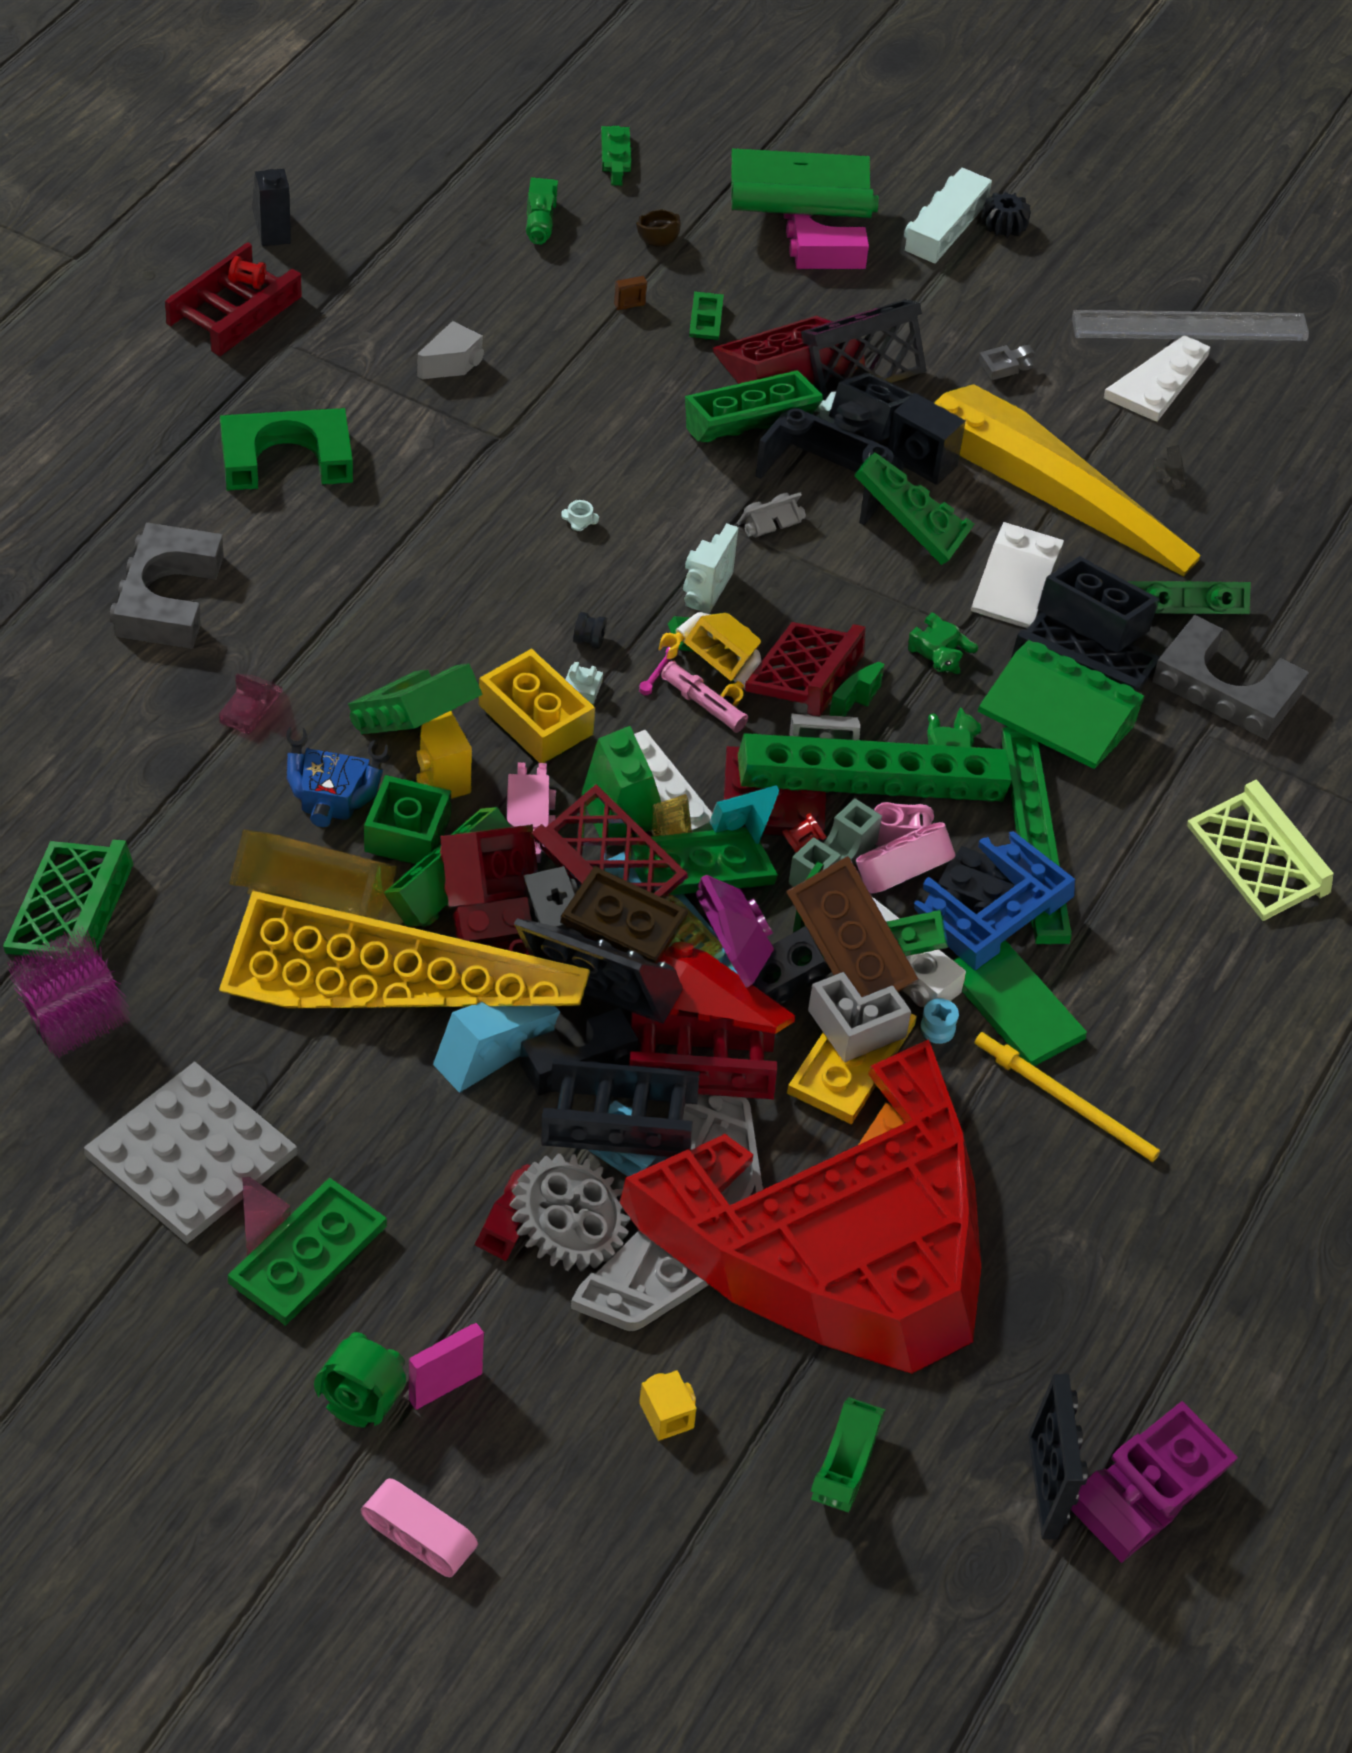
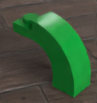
[811,1397,886,1513]

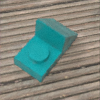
[709,785,779,844]

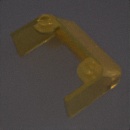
[229,829,397,919]

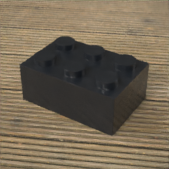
[1037,556,1160,653]

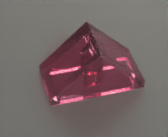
[242,1177,290,1256]

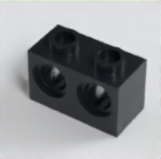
[755,926,832,1004]

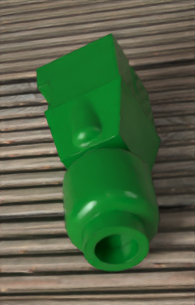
[526,177,558,244]

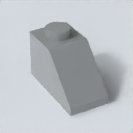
[417,321,484,379]

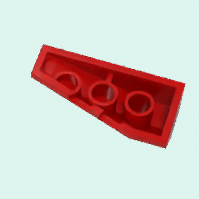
[659,942,795,1034]

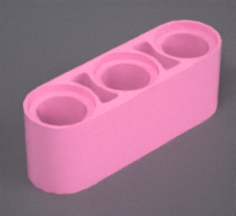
[856,822,956,893]
[361,1478,478,1577]

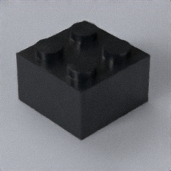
[888,393,966,485]

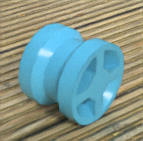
[920,998,959,1044]

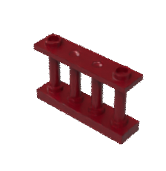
[165,242,302,356]
[629,1012,777,1100]

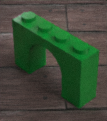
[220,408,353,491]
[348,663,483,734]

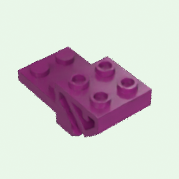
[1071,1401,1238,1563]

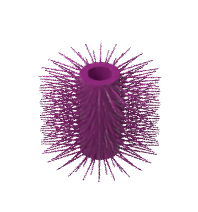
[8,926,130,1058]

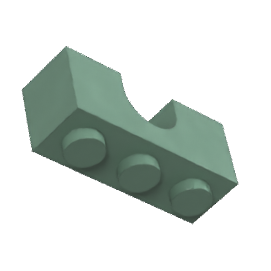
[789,799,882,887]

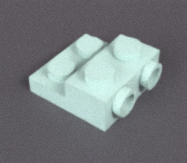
[683,523,738,614]

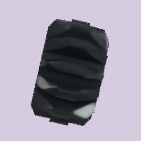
[981,191,1031,238]

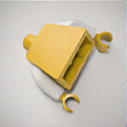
[658,612,761,707]

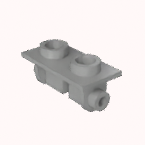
[737,492,806,538]

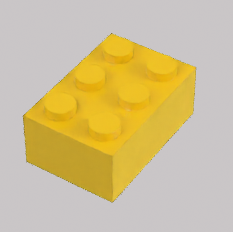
[479,648,595,763]

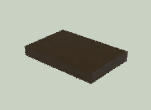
[560,866,689,964]

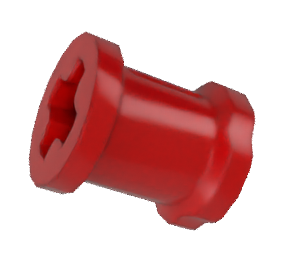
[228,256,266,290]
[782,813,827,853]

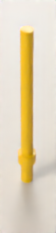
[974,1032,1160,1162]

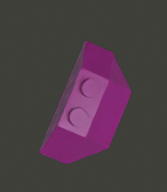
[696,875,774,988]

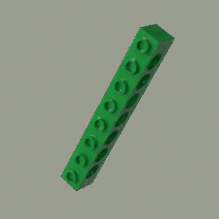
[737,733,1012,802]

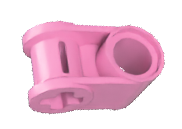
[874,802,934,847]

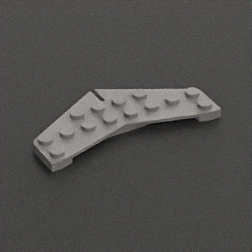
[571,1094,763,1331]

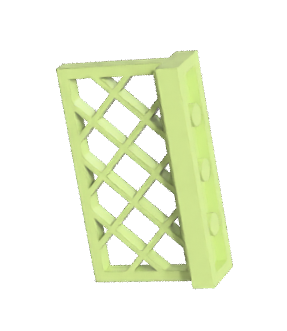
[1187,779,1334,921]

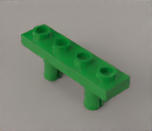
[1128,581,1251,614]

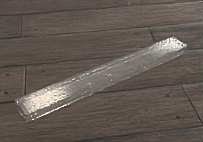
[1072,310,1309,341]

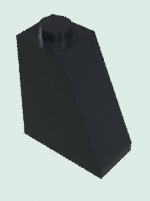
[252,169,291,246]

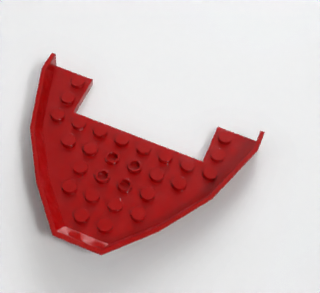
[620,1039,981,1374]

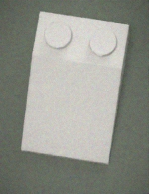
[971,522,1064,628]

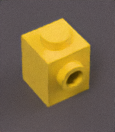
[639,1370,697,1441]

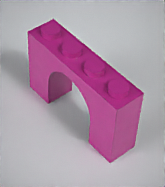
[783,213,869,269]

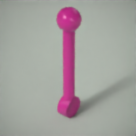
[639,647,678,695]

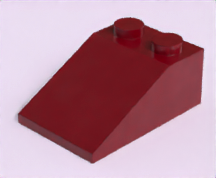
[440,824,538,907]

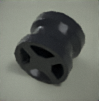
[573,611,607,649]

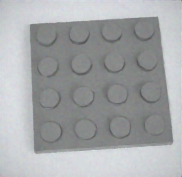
[84,1061,297,1244]

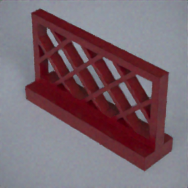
[745,622,866,717]
[532,784,688,898]

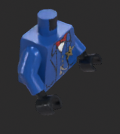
[286,727,392,827]

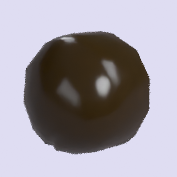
[636,209,681,247]

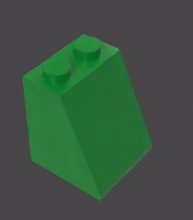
[581,726,668,848]

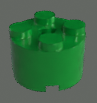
[314,1332,406,1428]

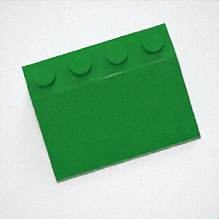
[977,640,1145,769]

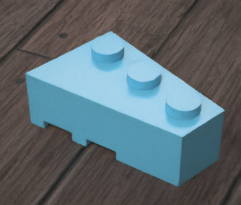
[433,1002,560,1093]

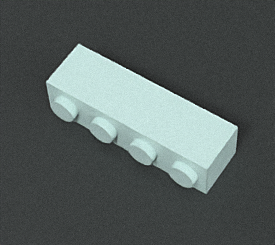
[904,168,992,263]

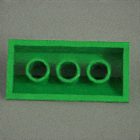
[685,370,823,442]

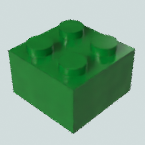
[364,775,451,864]

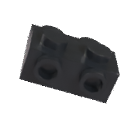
[938,846,1016,914]

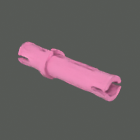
[661,661,748,733]

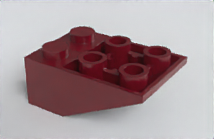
[453,897,531,955]

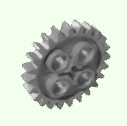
[510,1153,630,1271]

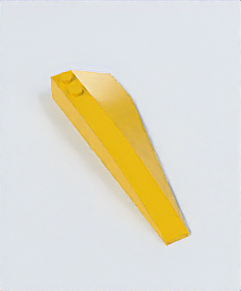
[934,384,1201,577]
[219,891,590,1008]

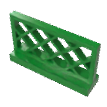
[3,839,134,966]

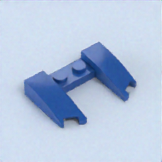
[914,831,1075,971]

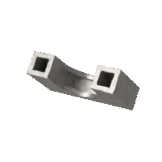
[109,522,224,649]
[1152,615,1309,740]

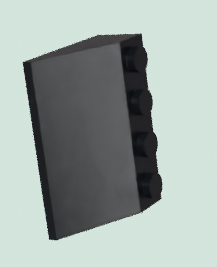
[514,918,683,1024]

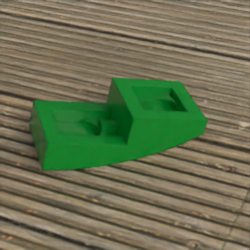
[689,291,724,340]
[829,662,885,717]

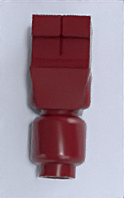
[474,1164,531,1261]

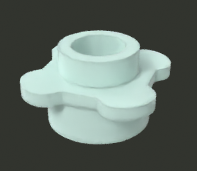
[561,500,599,531]

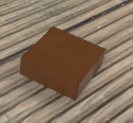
[614,275,647,310]

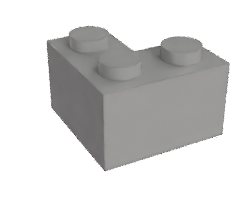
[808,972,911,1062]

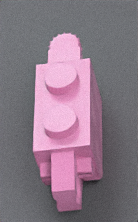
[507,762,556,863]

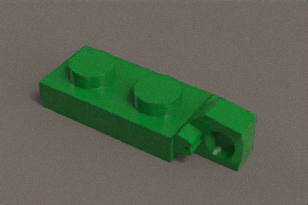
[601,126,631,186]

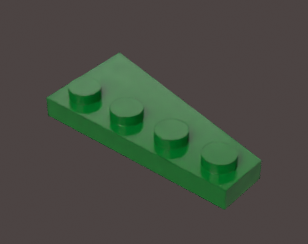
[854,453,975,565]

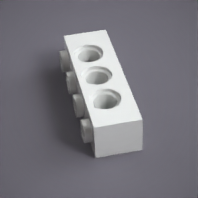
[872,897,966,1007]

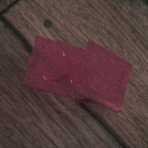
[219,673,282,735]

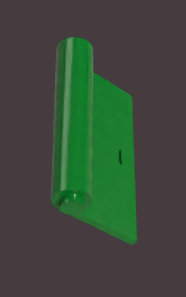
[731,148,879,218]

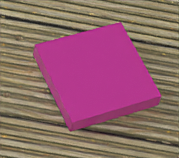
[409,1323,484,1410]

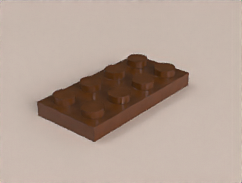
[786,856,919,997]

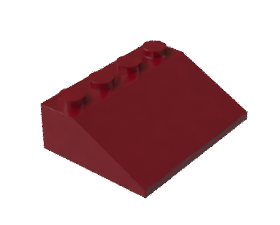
[713,316,865,384]

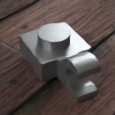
[979,345,1035,381]

